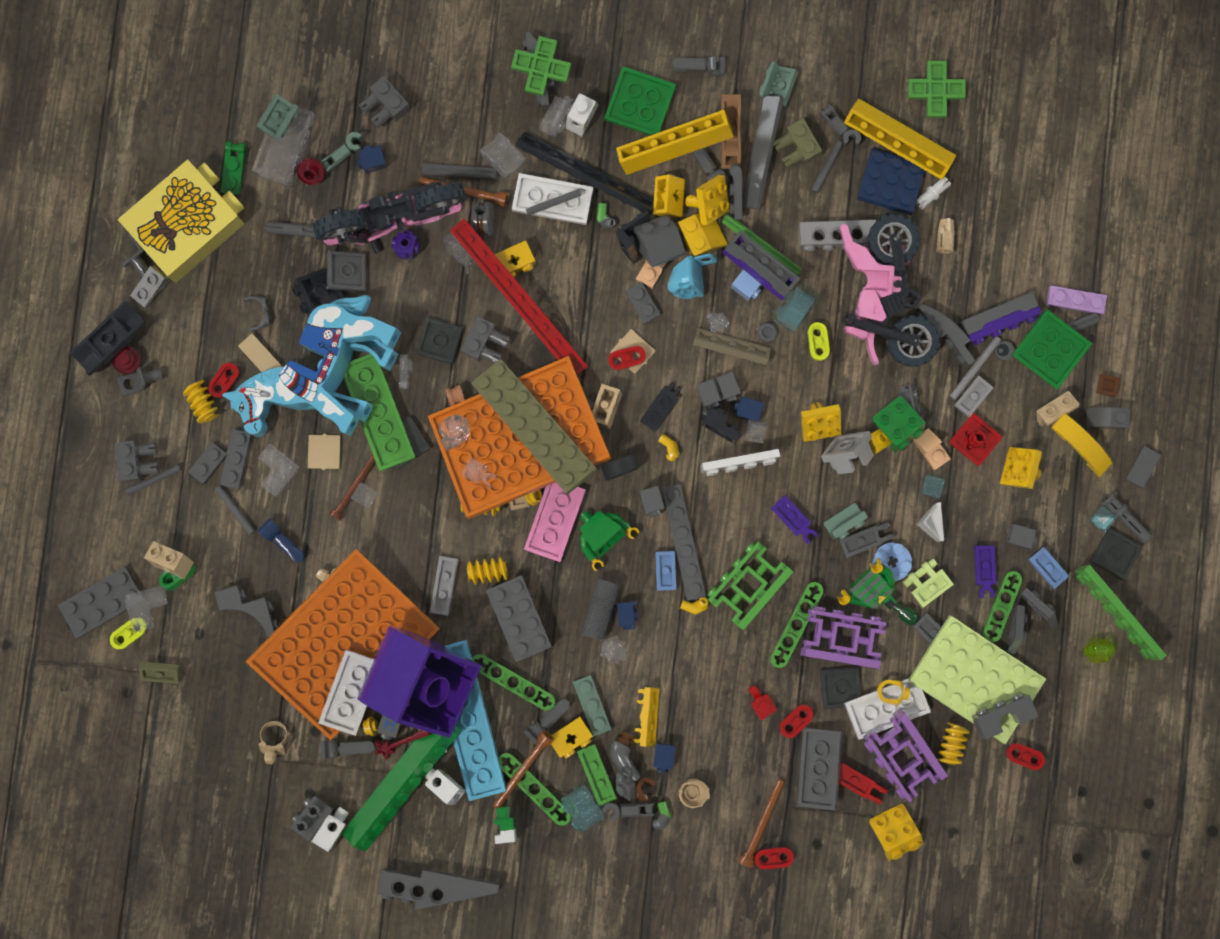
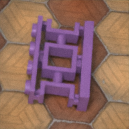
[801,606,887,669]
[863,709,948,803]

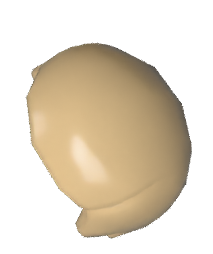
[678,779,710,808]

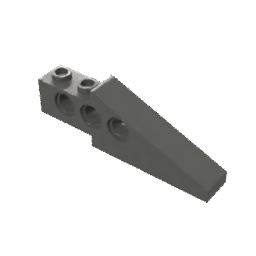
[377,868,500,910]

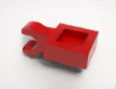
[748,685,777,720]

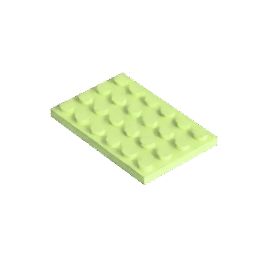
[908,615,1046,744]

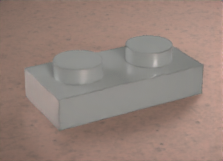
[954,376,994,418]

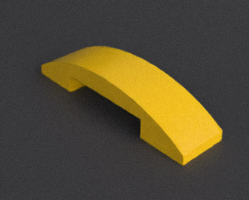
[1051,413,1112,477]

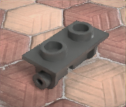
[899,384,923,418]

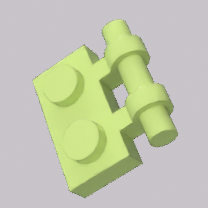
[902,559,954,608]

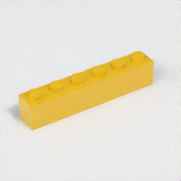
[844,98,956,180]
[616,110,734,175]

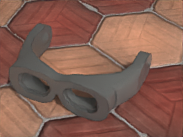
[243,296,271,332]

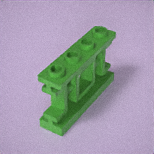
[707,541,794,630]

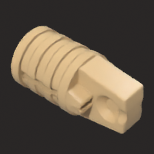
[936,218,955,254]

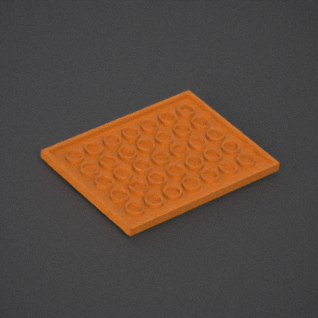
[428,356,611,519]
[246,549,440,740]

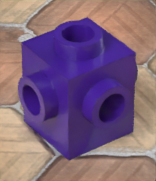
[391,231,420,260]

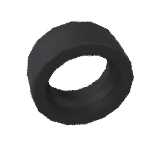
[601,454,640,480]

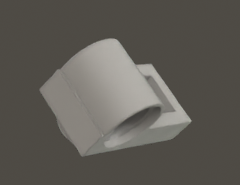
[130,265,170,308]

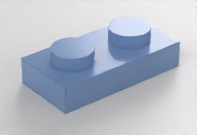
[1028,547,1069,589]
[655,551,676,591]

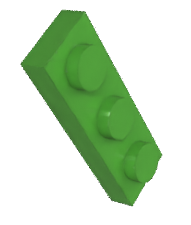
[577,744,617,806]

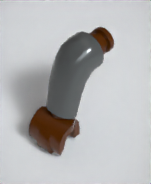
[610,731,656,801]

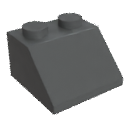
[633,215,685,268]

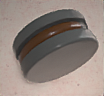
[472,202,494,238]

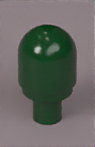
[893,603,919,625]

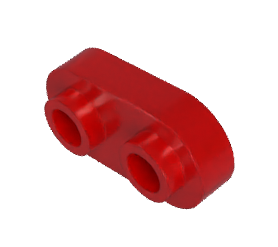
[608,346,646,371]
[208,363,240,398]
[779,705,813,738]
[1006,743,1045,770]
[754,847,794,870]

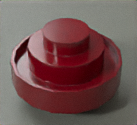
[296,157,325,185]
[111,346,141,375]

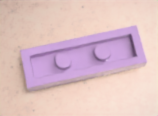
[1046,286,1107,315]

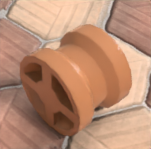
[445,384,465,406]

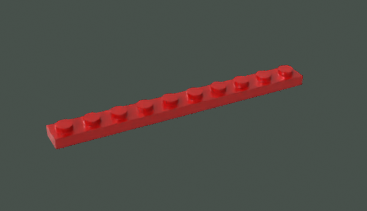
[450,218,587,375]

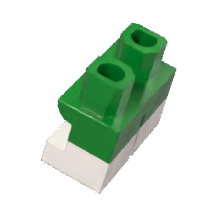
[493,806,517,844]

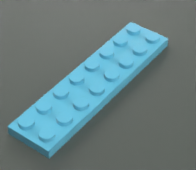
[445,640,506,801]

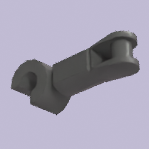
[673,56,725,76]
[819,104,861,148]
[691,148,729,185]
[523,699,570,745]
[320,740,375,759]
[601,802,655,821]

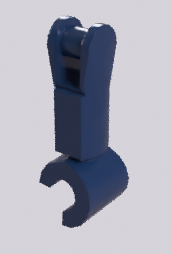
[257,518,305,562]

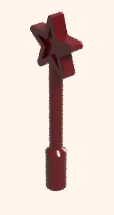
[375,730,432,760]

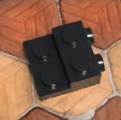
[292,268,344,318]
[701,407,740,444]

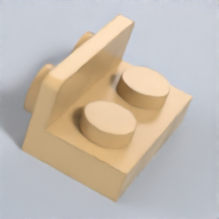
[1036,391,1079,427]

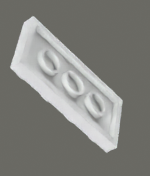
[512,173,593,225]
[700,449,780,476]
[319,649,374,736]
[844,678,931,740]

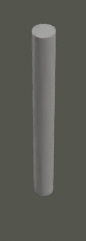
[950,336,1001,400]

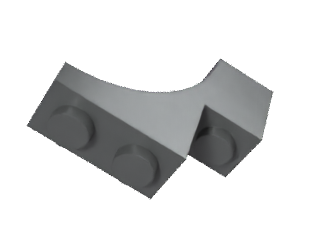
[214,586,279,637]

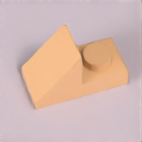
[636,260,668,289]
[912,428,951,470]

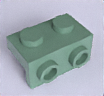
[760,61,798,107]
[256,94,299,139]
[823,503,868,540]

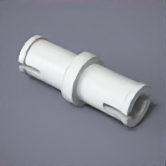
[916,177,951,210]

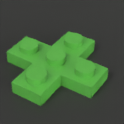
[511,36,571,96]
[908,61,965,118]

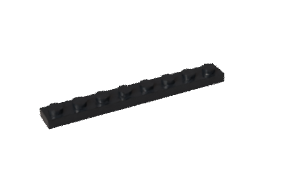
[515,132,654,215]

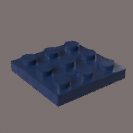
[857,148,924,216]

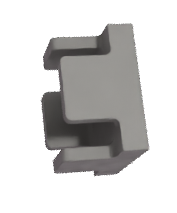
[821,431,873,474]

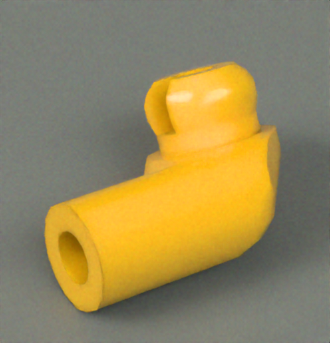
[658,434,679,461]
[680,597,709,615]

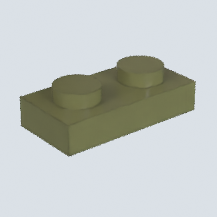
[138,662,180,684]

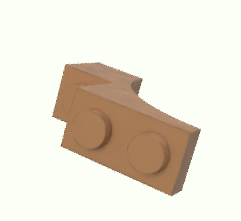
[720,94,741,168]

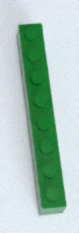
[342,724,462,852]

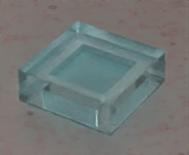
[920,475,945,499]

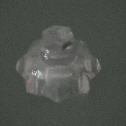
[707,312,729,333]

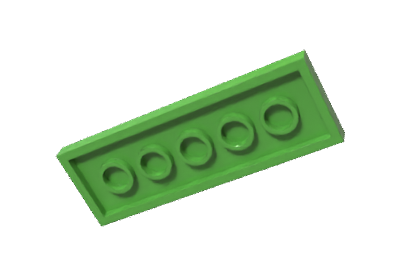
[343,354,416,472]
[1075,565,1167,660]

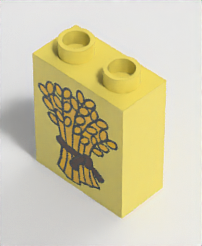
[117,159,244,283]

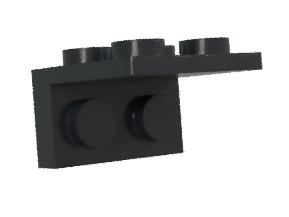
[615,211,651,264]

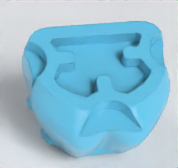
[667,254,717,299]

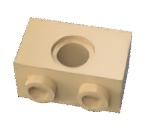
[592,384,623,430]
[144,541,194,579]

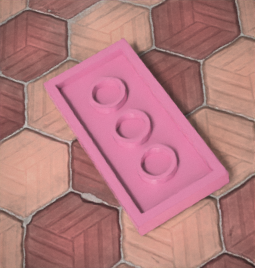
[524,482,586,562]

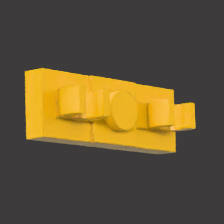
[634,687,660,747]

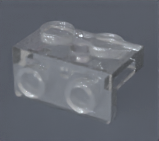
[539,96,573,138]
[479,132,525,179]

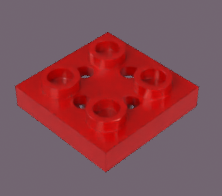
[948,413,1003,467]

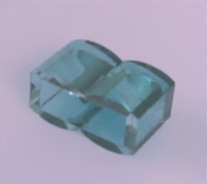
[774,287,815,333]
[561,785,604,832]

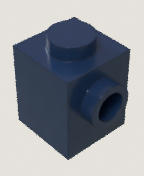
[357,146,387,174]

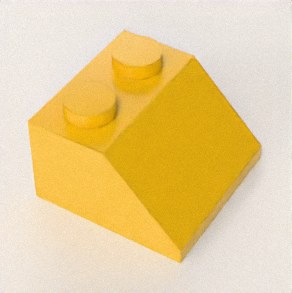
[677,213,728,257]

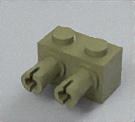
[774,118,822,169]

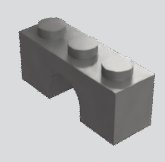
[971,692,1038,740]

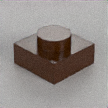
[1096,374,1120,397]

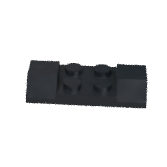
[69,301,147,376]

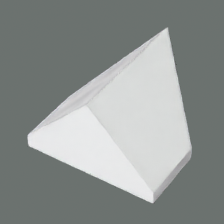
[916,502,944,542]

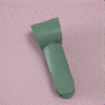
[320,132,364,174]

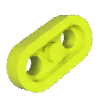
[807,322,830,361]
[110,618,147,649]

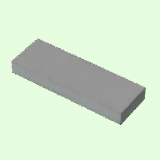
[429,556,459,616]

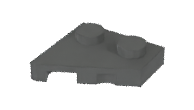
[1021,588,1059,631]
[1006,605,1027,656]

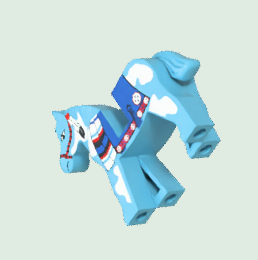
[222,295,401,437]

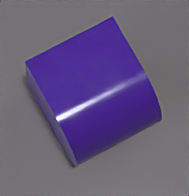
[357,625,482,738]

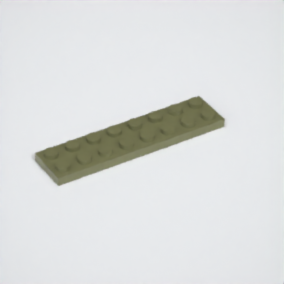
[471,359,597,495]

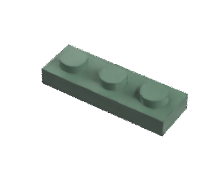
[573,675,611,737]

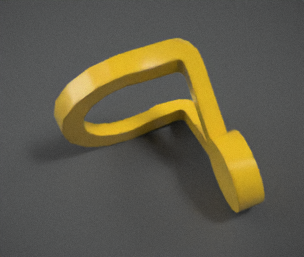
[877,680,910,705]

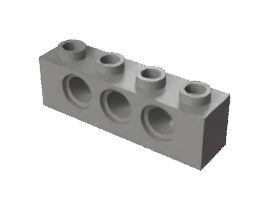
[798,220,876,251]

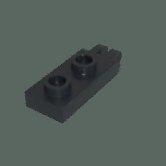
[640,382,681,432]

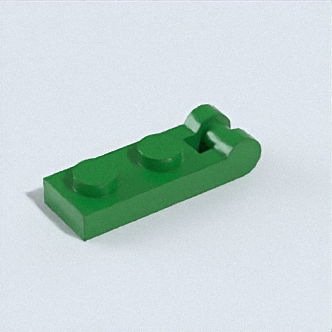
[220,141,246,196]

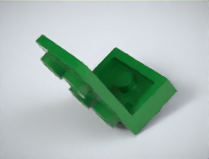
[873,396,926,453]

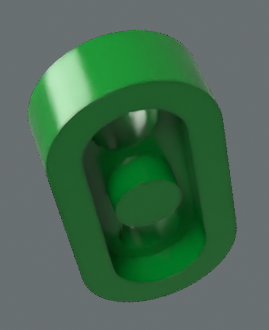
[159,563,196,591]

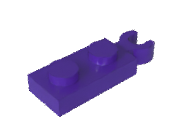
[770,496,818,544]
[974,545,996,598]

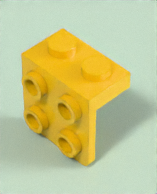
[869,804,923,861]

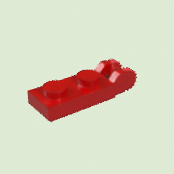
[839,762,889,804]

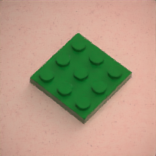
[604,66,676,136]
[1011,309,1092,390]

